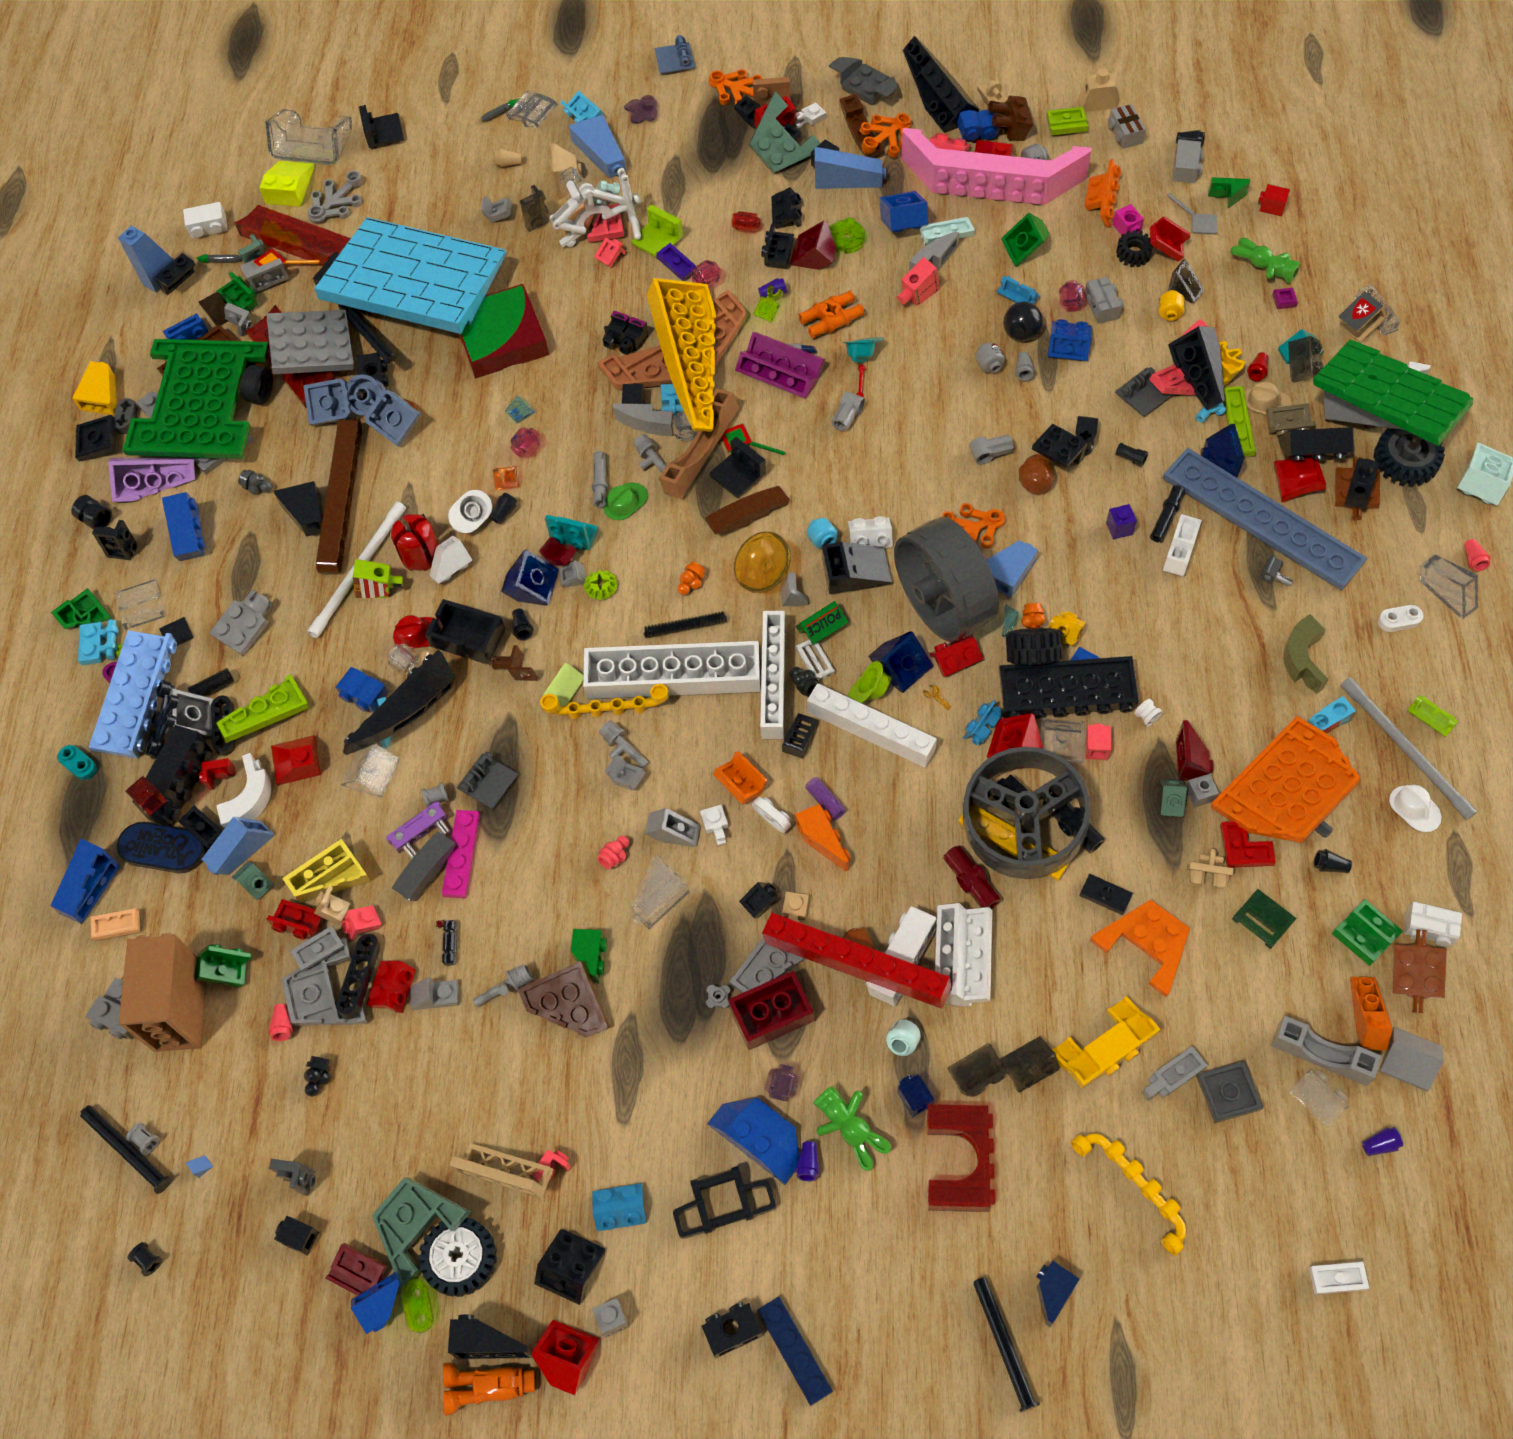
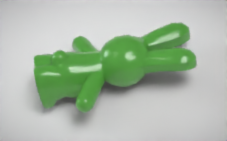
[1230,237,1301,284]
[813,1086,891,1171]

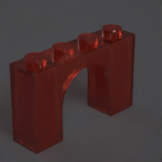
[927,1104,995,1212]

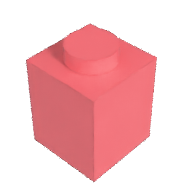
[1085,723,1111,760]

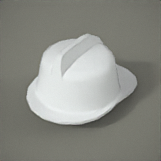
[448,490,492,533]
[1389,785,1442,832]

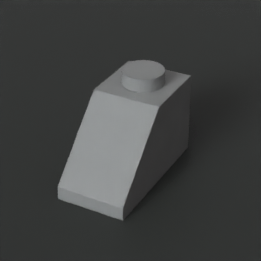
[644,808,700,847]

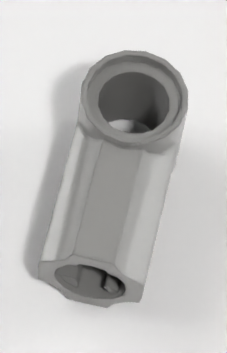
[832,391,865,432]
[969,434,1014,465]

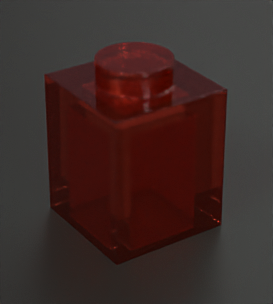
[125,776,167,816]

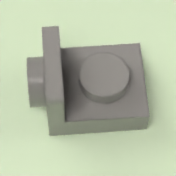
[224,303,252,336]

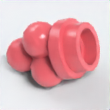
[597,835,630,869]

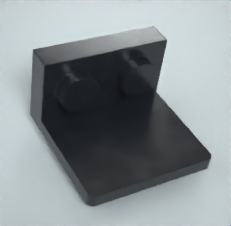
[358,105,404,148]
[1032,423,1088,468]
[709,437,766,498]
[534,1229,605,1305]

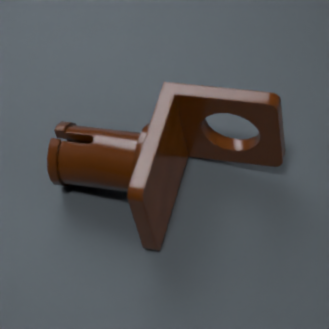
[491,645,538,681]

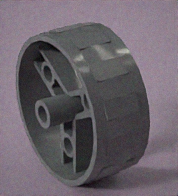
[894,517,999,642]
[963,747,1090,879]

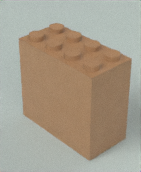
[119,933,206,1052]

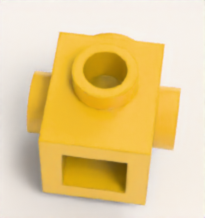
[1049,611,1086,646]

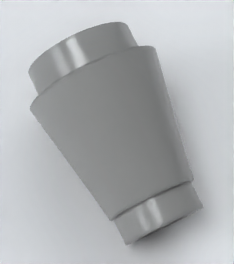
[1015,352,1035,381]

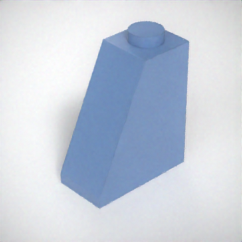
[986,540,1038,598]
[202,817,274,875]

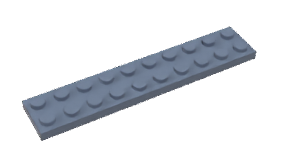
[1162,447,1367,591]

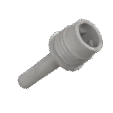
[633,434,666,473]
[599,720,649,769]
[473,964,533,1007]

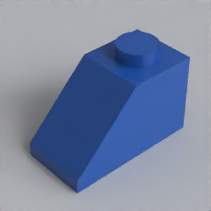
[351,1272,399,1334]

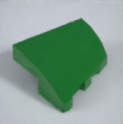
[51,588,112,629]

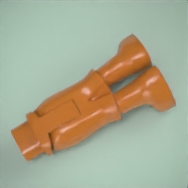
[443,1362,535,1416]

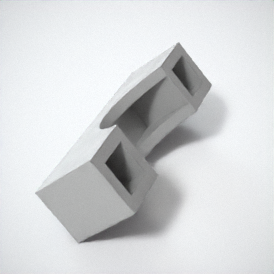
[1271,1016,1382,1086]

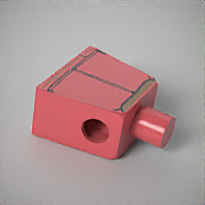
[897,257,940,305]

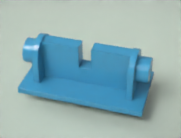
[997,276,1040,304]
[963,700,1002,745]

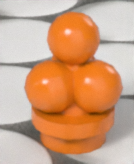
[677,561,705,595]
[1021,603,1045,628]

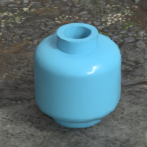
[806,518,838,549]

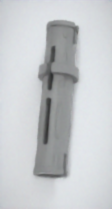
[592,451,608,508]

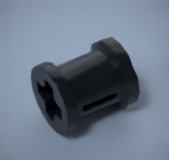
[127,1242,162,1277]

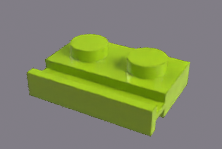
[1046,107,1088,136]

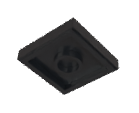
[75,415,115,462]

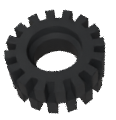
[1116,230,1153,267]

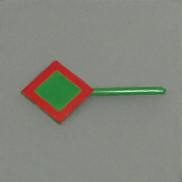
[721,423,785,455]

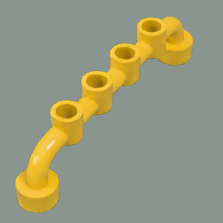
[540,684,669,719]
[1070,1133,1186,1256]

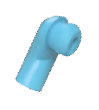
[1196,403,1226,423]

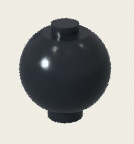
[1003,301,1043,342]

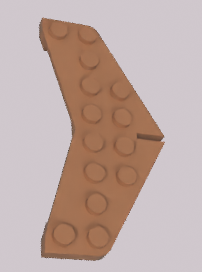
[597,290,746,390]

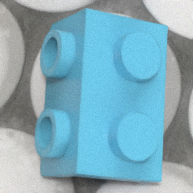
[560,90,603,123]

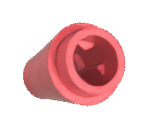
[1464,539,1491,571]
[268,1004,293,1041]

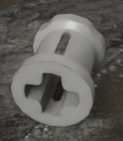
[421,782,449,807]
[126,1122,160,1155]

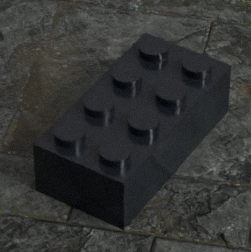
[132,725,213,826]

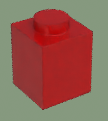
[1258,184,1290,217]

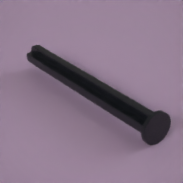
[80,1105,172,1194]
[974,1277,1040,1413]

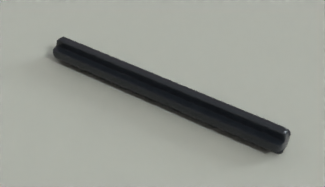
[338,304,396,364]

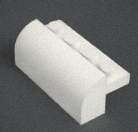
[935,903,992,1006]

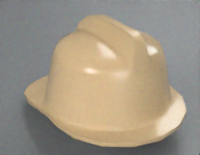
[1245,381,1292,415]

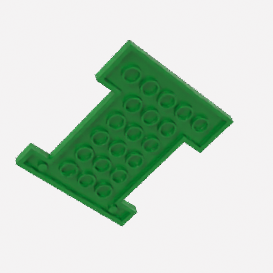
[122,339,270,459]

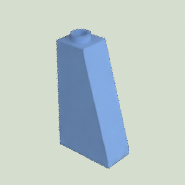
[568,115,627,178]
[815,147,886,189]
[118,225,174,293]

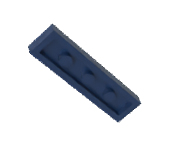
[757,1297,833,1407]

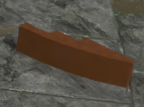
[705,486,789,535]

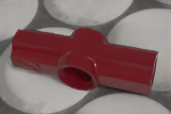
[943,845,1001,910]

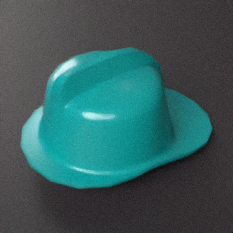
[843,337,884,363]

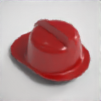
[393,615,442,649]

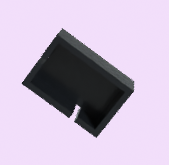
[425,599,506,665]

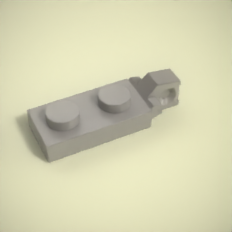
[1142,1046,1208,1101]

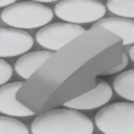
[909,231,959,271]
[613,403,674,436]

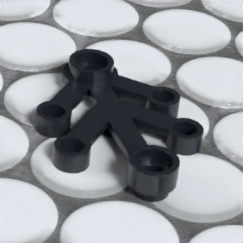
[146,680,179,760]

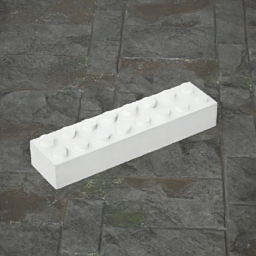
[583,641,761,699]

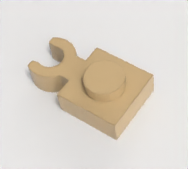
[782,892,809,922]

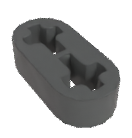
[114,398,138,434]

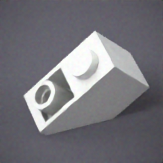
[429,536,472,584]

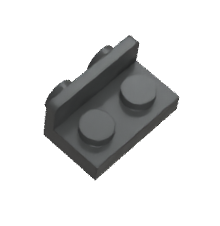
[269,1159,316,1196]

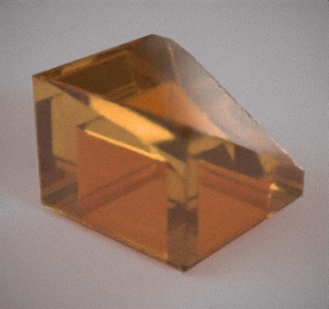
[493,466,520,490]

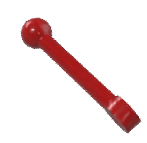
[856,364,866,397]

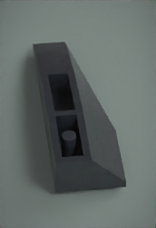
[903,36,980,132]
[343,650,455,755]

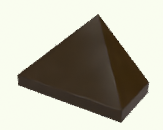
[198,291,228,326]

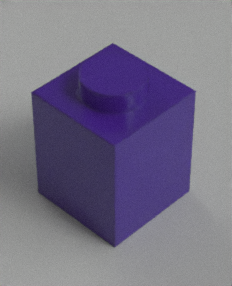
[1106,504,1137,540]

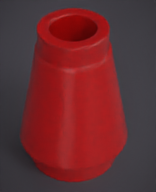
[1247,352,1269,381]

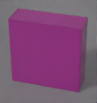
[1272,288,1298,309]

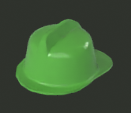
[603,482,648,520]

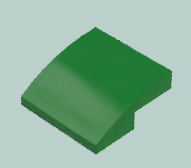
[1331,899,1403,966]

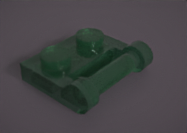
[1232,889,1297,950]

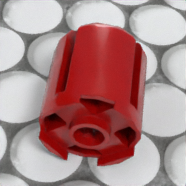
[391,514,439,571]

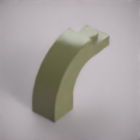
[1284,614,1328,694]

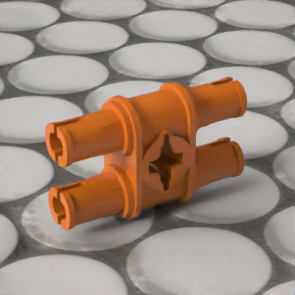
[798,290,864,339]

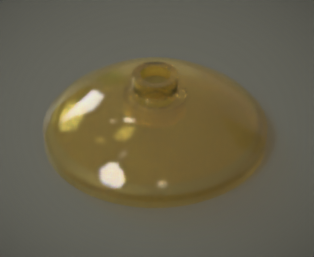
[734,531,791,593]

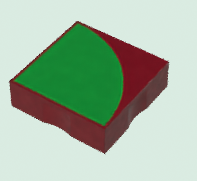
[458,284,549,379]

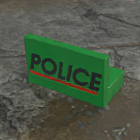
[795,601,849,645]

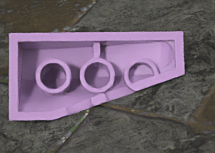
[108,457,195,502]

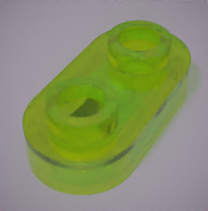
[401,1279,434,1333]

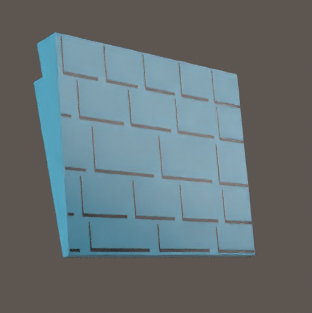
[314,217,507,334]

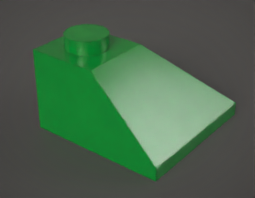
[1001,212,1049,267]

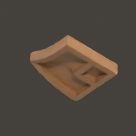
[753,77,791,107]

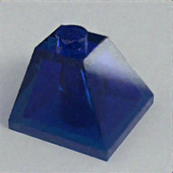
[1201,424,1245,478]
[501,549,559,606]
[868,631,933,693]

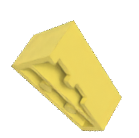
[282,839,371,903]

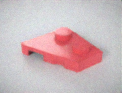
[587,203,624,243]
[1149,364,1196,395]

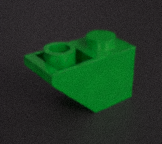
[571,929,607,983]

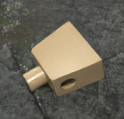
[1079,68,1117,112]

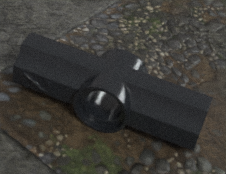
[1042,792,1105,854]

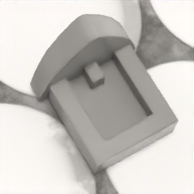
[780,572,808,606]

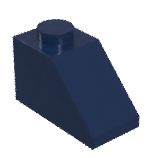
[1036,1260,1079,1327]

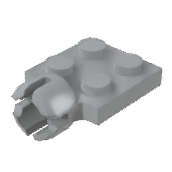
[209,590,272,656]

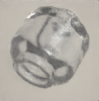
[672,411,698,442]
[387,643,419,675]

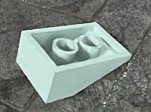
[1457,443,1513,506]

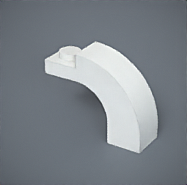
[216,753,271,828]

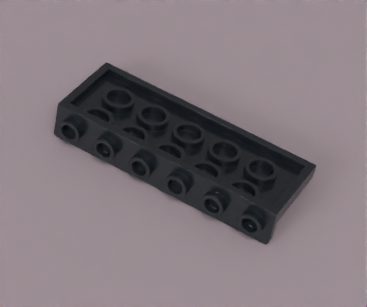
[999,656,1139,719]

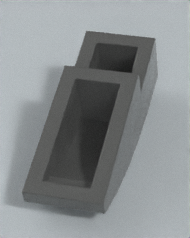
[392,831,457,901]

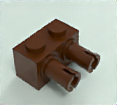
[988,95,1033,141]

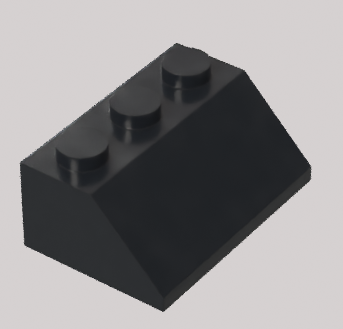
[1278,427,1354,462]

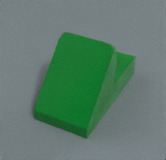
[1208,177,1250,208]

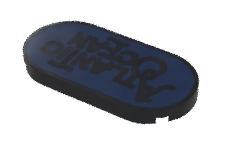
[117,822,206,874]

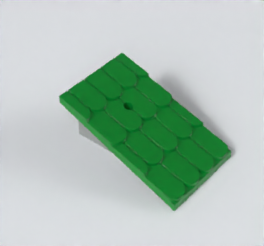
[1313,339,1473,446]

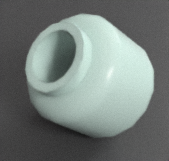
[886,1020,921,1056]

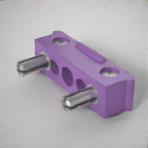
[386,801,450,859]

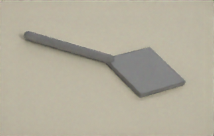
[1167,193,1217,235]

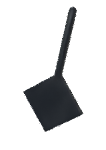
[159,617,194,646]

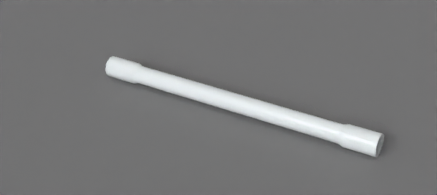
[307,502,406,638]

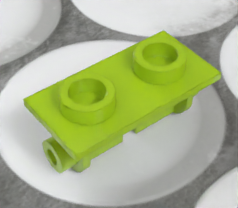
[1407,695,1459,737]

